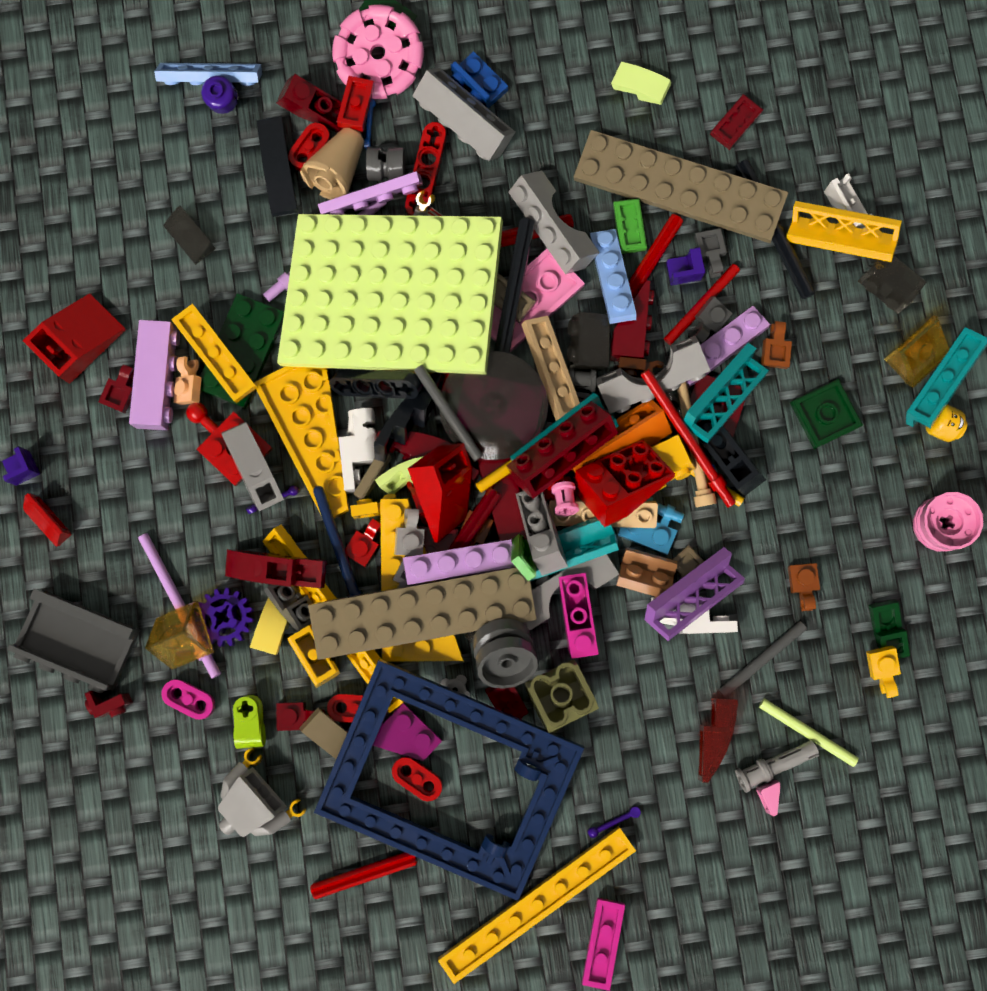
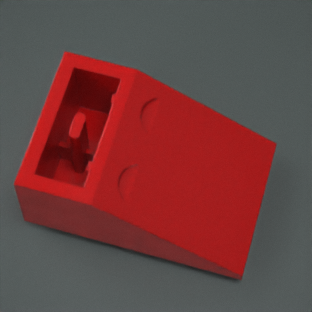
[22,293,126,384]
[574,439,675,528]
[408,443,472,543]

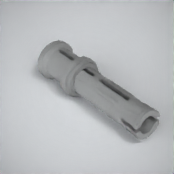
[735,740,819,793]

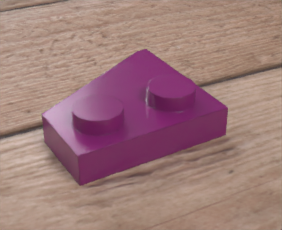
[373,703,443,761]

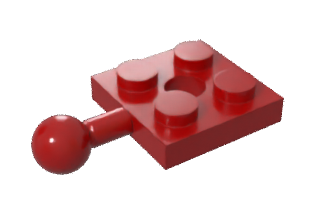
[186,403,273,486]

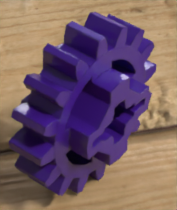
[194,588,255,647]

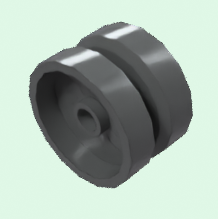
[472,618,538,689]

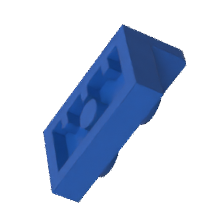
[451,51,508,108]

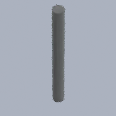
[414,364,483,461]
[718,621,807,698]

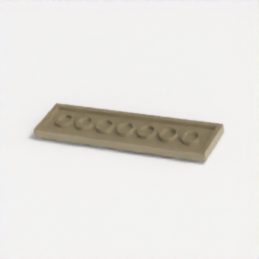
[574,130,788,243]
[308,567,537,660]

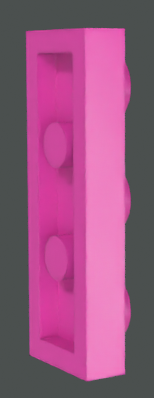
[582,897,625,991]

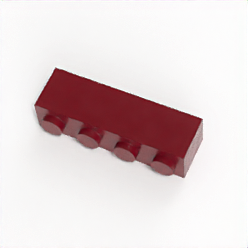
[475,435,528,542]

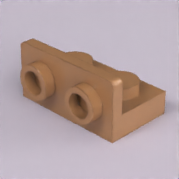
[616,548,678,597]

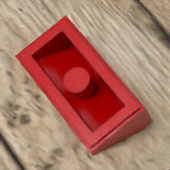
[23,493,72,547]

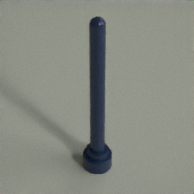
[313,485,363,597]

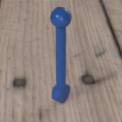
[364,98,376,149]

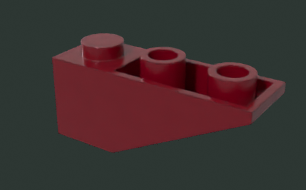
[276,74,343,132]
[610,280,654,362]

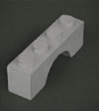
[508,171,600,275]
[596,336,711,414]
[522,554,619,630]

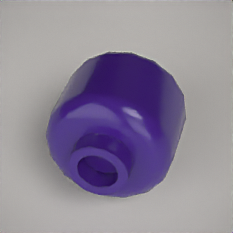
[201,75,238,114]

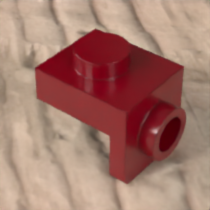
[485,687,529,719]
[85,691,133,718]

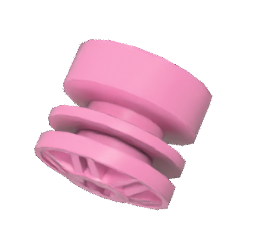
[913,492,983,552]

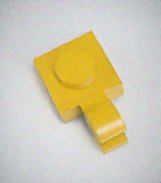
[350,494,397,519]
[866,646,901,698]

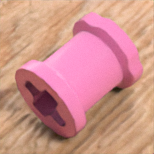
[551,481,579,516]

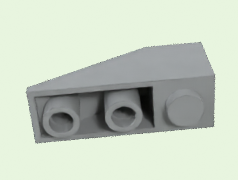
[221,422,284,511]
[516,491,568,576]

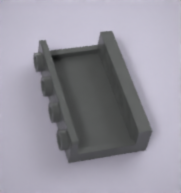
[7,589,140,694]

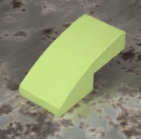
[611,62,671,105]
[375,457,422,494]

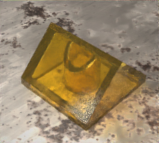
[884,315,949,388]
[145,601,214,669]

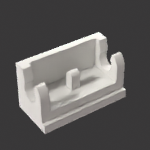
[824,173,873,229]

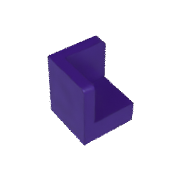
[666,247,705,286]
[2,446,40,486]

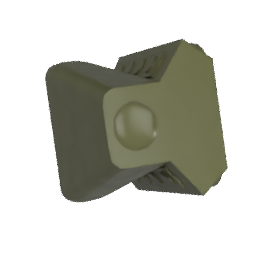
[524,659,599,733]

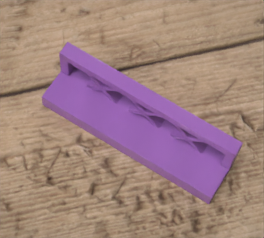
[644,547,745,641]

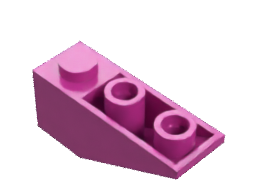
[558,573,599,659]

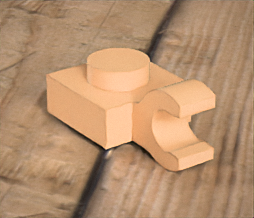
[173,356,202,405]

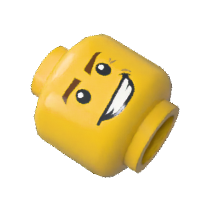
[925,404,968,442]

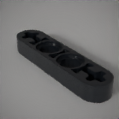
[329,369,423,399]

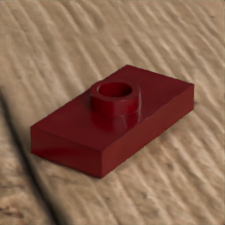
[710,94,763,150]

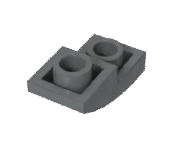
[264,585,312,631]

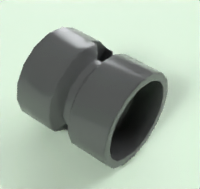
[366,147,405,181]

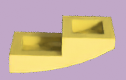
[250,597,289,655]

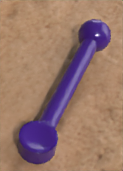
[246,486,299,514]
[588,806,641,838]

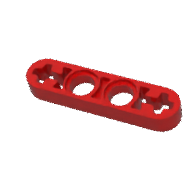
[405,122,446,216]

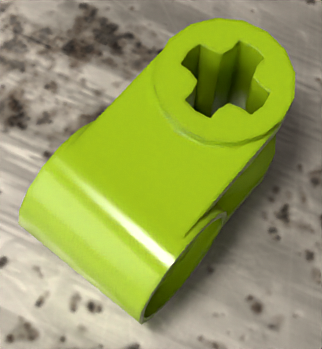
[233,695,266,749]

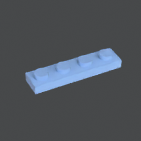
[154,63,262,86]
[590,229,636,324]

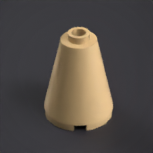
[300,128,364,200]

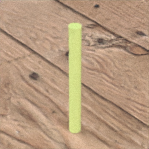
[759,698,859,767]

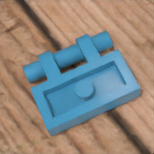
[617,497,684,556]

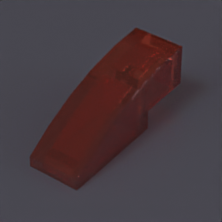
[698,698,738,783]

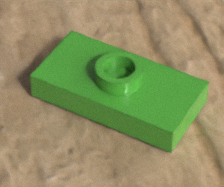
[613,198,647,254]
[511,534,536,581]

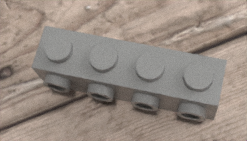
[413,67,515,161]

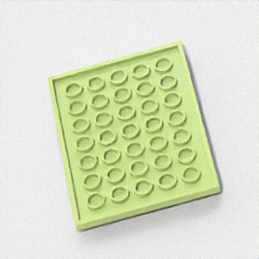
[277,214,503,375]

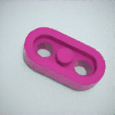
[161,680,215,720]

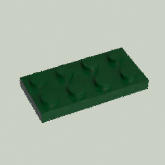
[200,293,284,409]

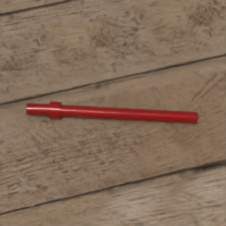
[640,369,736,508]

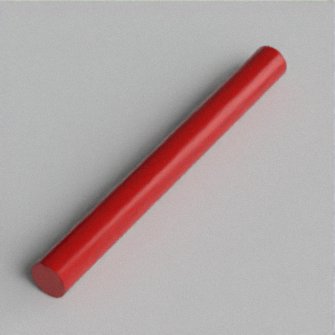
[664,264,740,345]

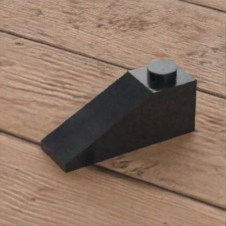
[697,419,766,496]

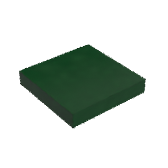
[790,379,863,449]

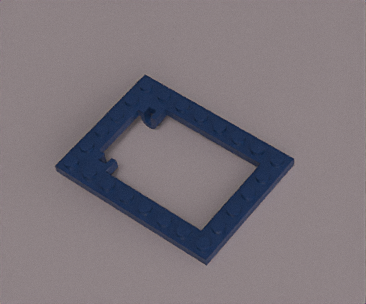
[314,659,584,901]

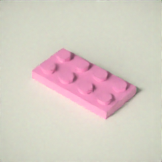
[491,249,585,352]

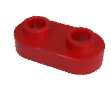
[289,123,330,171]
[327,694,363,723]
[392,756,443,801]

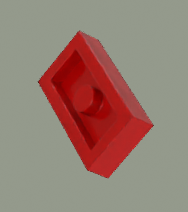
[337,76,374,132]

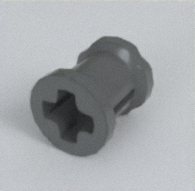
[569,368,596,393]

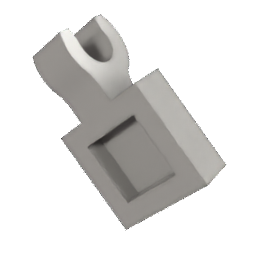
[394,509,425,556]

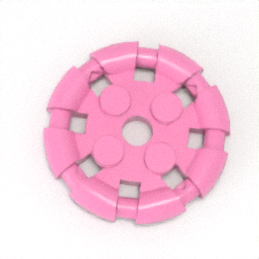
[332,5,424,99]

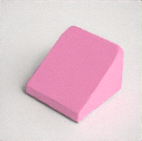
[756,780,780,816]

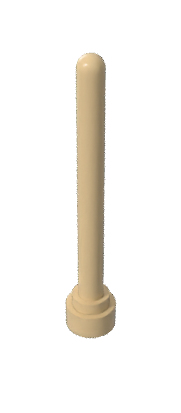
[677,382,717,507]

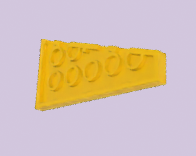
[254,366,349,518]
[380,499,464,662]

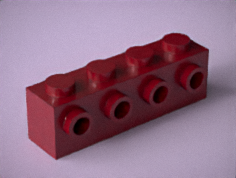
[506,401,618,499]

